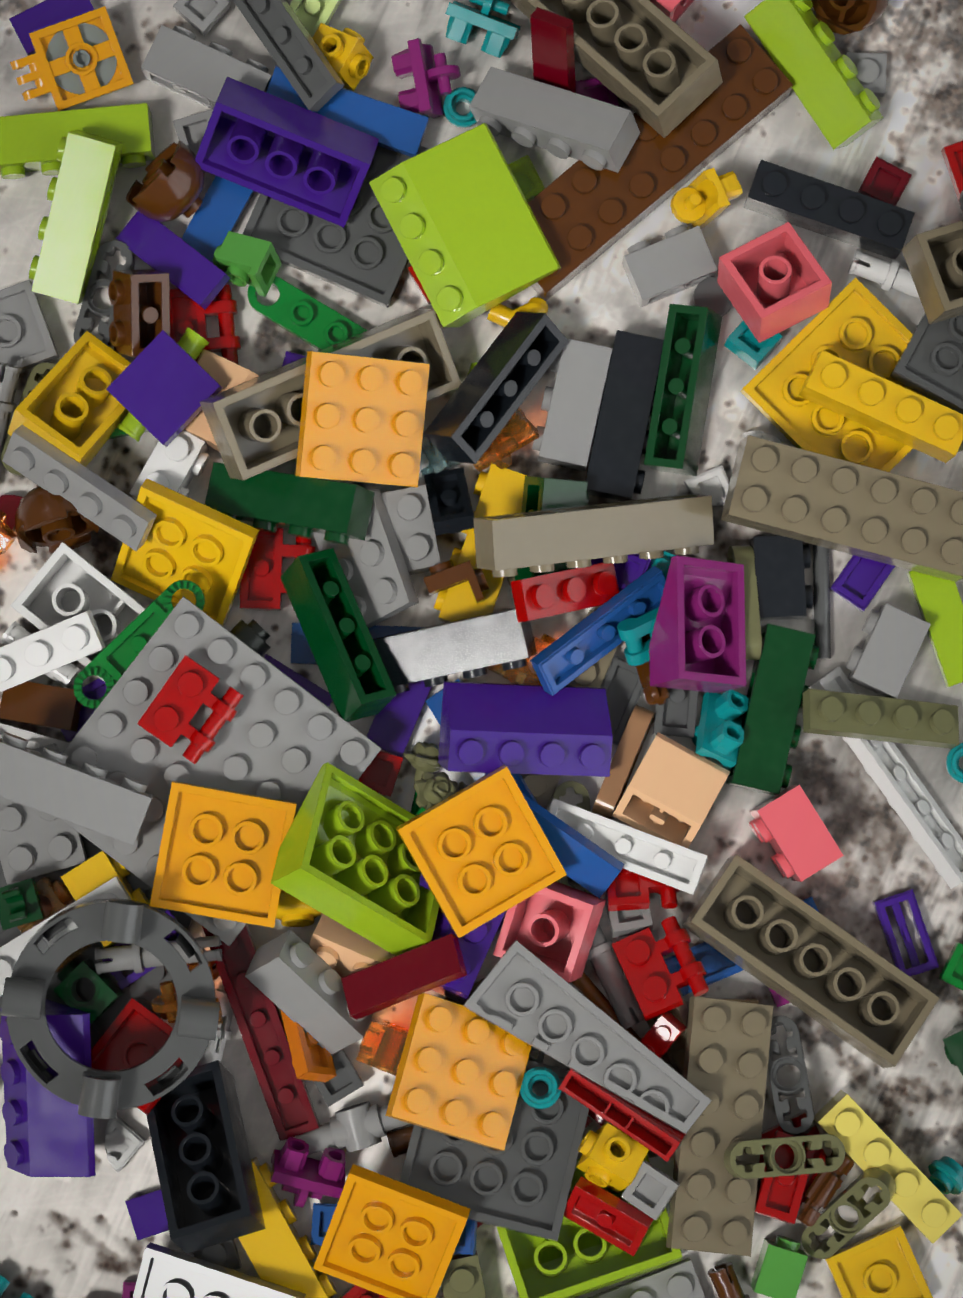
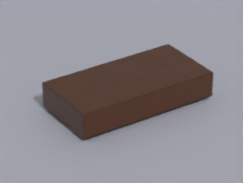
[0,681,84,732]

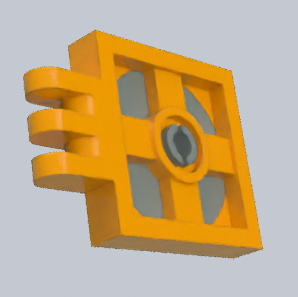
[10,6,134,111]

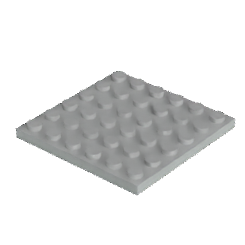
[61,596,382,946]

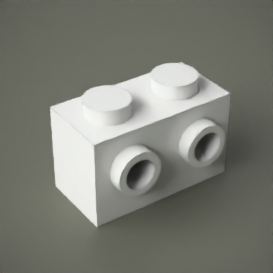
[129,430,210,500]

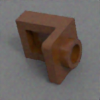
[423,560,489,604]

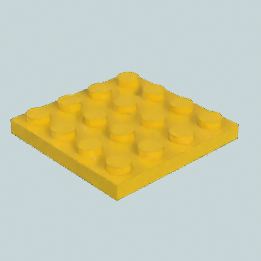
[740,277,929,472]

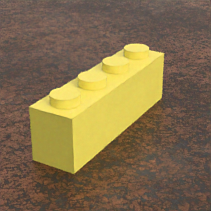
[815,1090,962,1244]

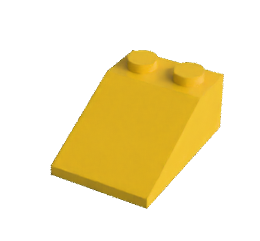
[7,331,131,467]

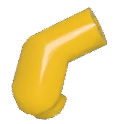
[487,297,549,327]

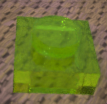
[508,155,545,203]

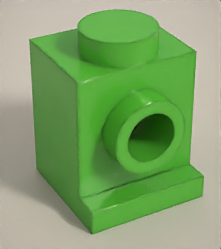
[213,231,282,297]

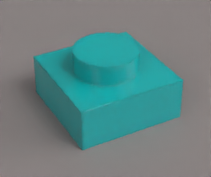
[724,321,783,370]

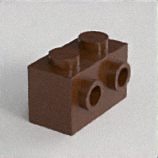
[108,269,170,357]

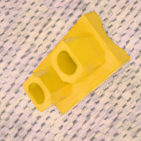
[670,167,743,229]

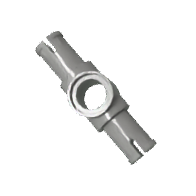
[296,1101,411,1155]

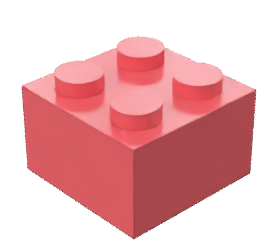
[717,222,832,343]
[749,784,844,882]
[493,881,606,983]

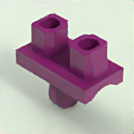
[391,38,461,119]
[271,1137,346,1208]

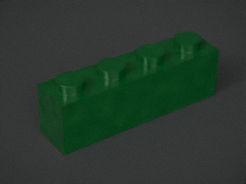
[644,304,722,476]
[204,462,375,545]
[280,548,397,722]
[726,623,819,795]

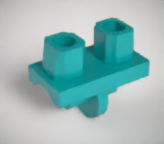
[445,0,521,58]
[692,689,749,770]

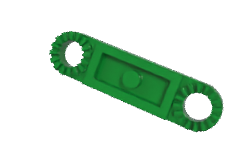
[247,276,368,350]
[73,580,205,709]

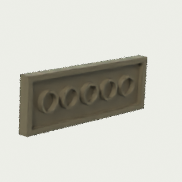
[666,996,773,1257]

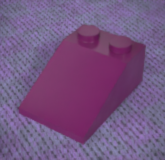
[649,556,746,693]

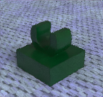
[0,878,45,930]

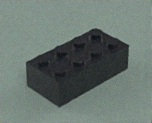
[146,1060,266,1254]

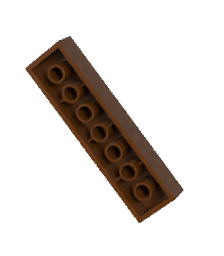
[528,24,793,301]

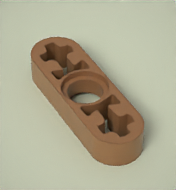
[592,705,655,820]

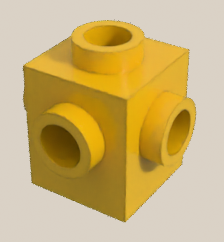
[312,23,374,91]
[576,1123,649,1193]

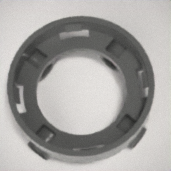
[1,898,220,1119]

